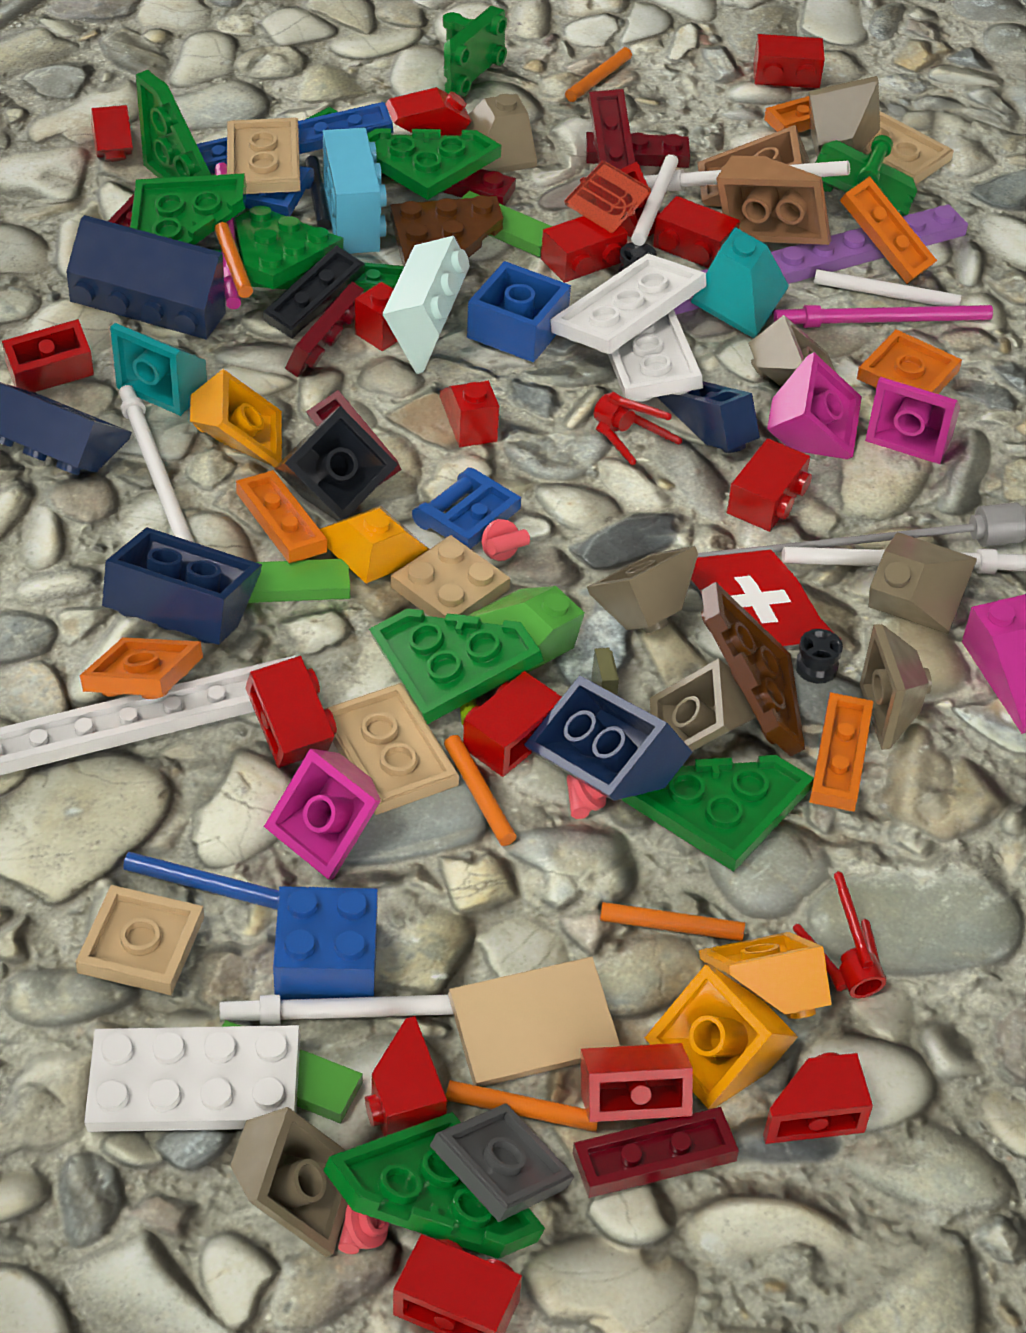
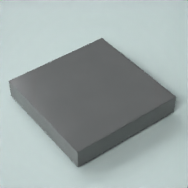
[430,1103,574,1222]

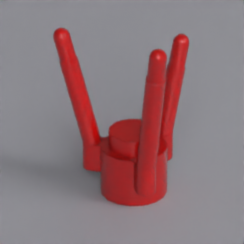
[593,392,682,465]
[793,871,886,998]

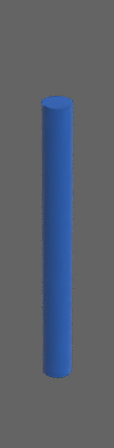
[123,852,279,910]

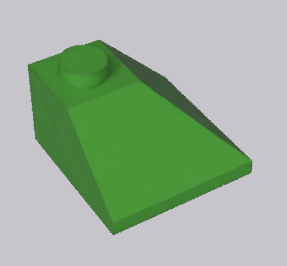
[467,586,585,682]

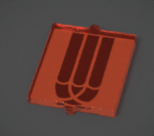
[564,160,651,233]

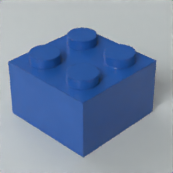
[467,261,571,363]
[273,886,378,1000]

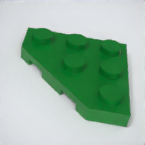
[136,70,211,178]
[367,128,502,200]
[130,173,247,245]
[235,206,344,289]
[369,608,544,725]
[621,755,814,872]
[323,1112,545,1259]

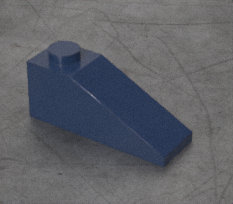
[657,381,760,453]

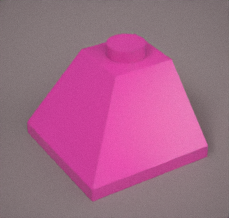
[767,353,862,459]
[865,377,960,464]
[264,749,381,880]

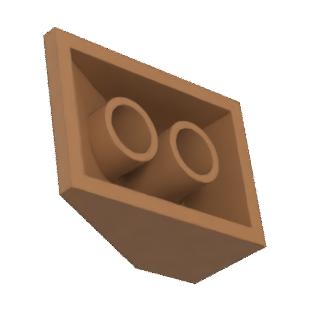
[697,125,810,207]
[716,155,831,245]

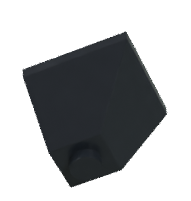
[274,406,398,521]

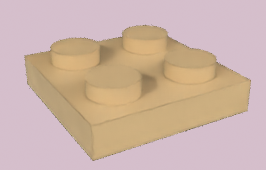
[391,535,510,618]
[75,885,204,996]

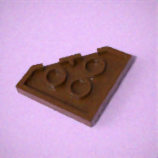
[390,195,503,268]
[701,582,805,757]

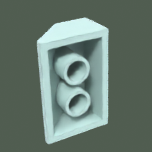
[383,236,470,374]

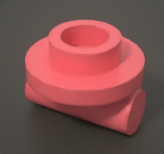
[482,519,530,561]
[566,774,606,819]
[338,1205,389,1254]

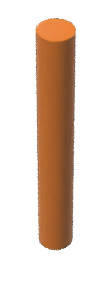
[565,47,632,102]
[215,222,253,298]
[444,735,517,846]
[600,902,745,941]
[446,1080,599,1132]

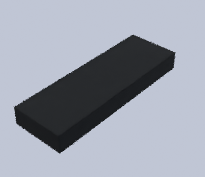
[263,246,365,339]

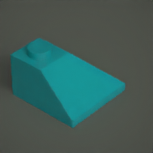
[691,227,789,339]
[110,323,207,416]

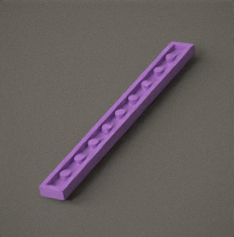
[674,204,968,315]

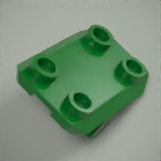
[443,6,507,97]
[815,135,917,216]

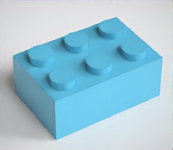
[323,128,387,254]

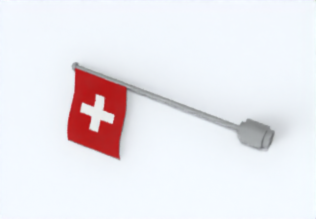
[690,502,1026,650]

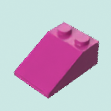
[962,594,1026,734]

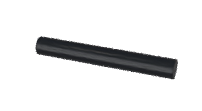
[305,156,331,230]

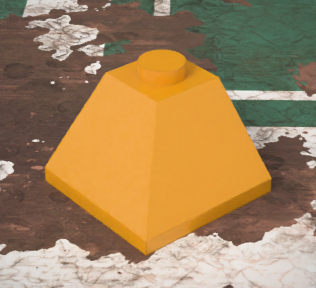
[190,369,282,467]
[320,506,429,583]
[699,932,832,1019]
[644,964,798,1109]

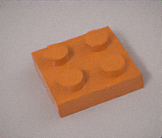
[857,329,962,394]
[80,637,203,699]

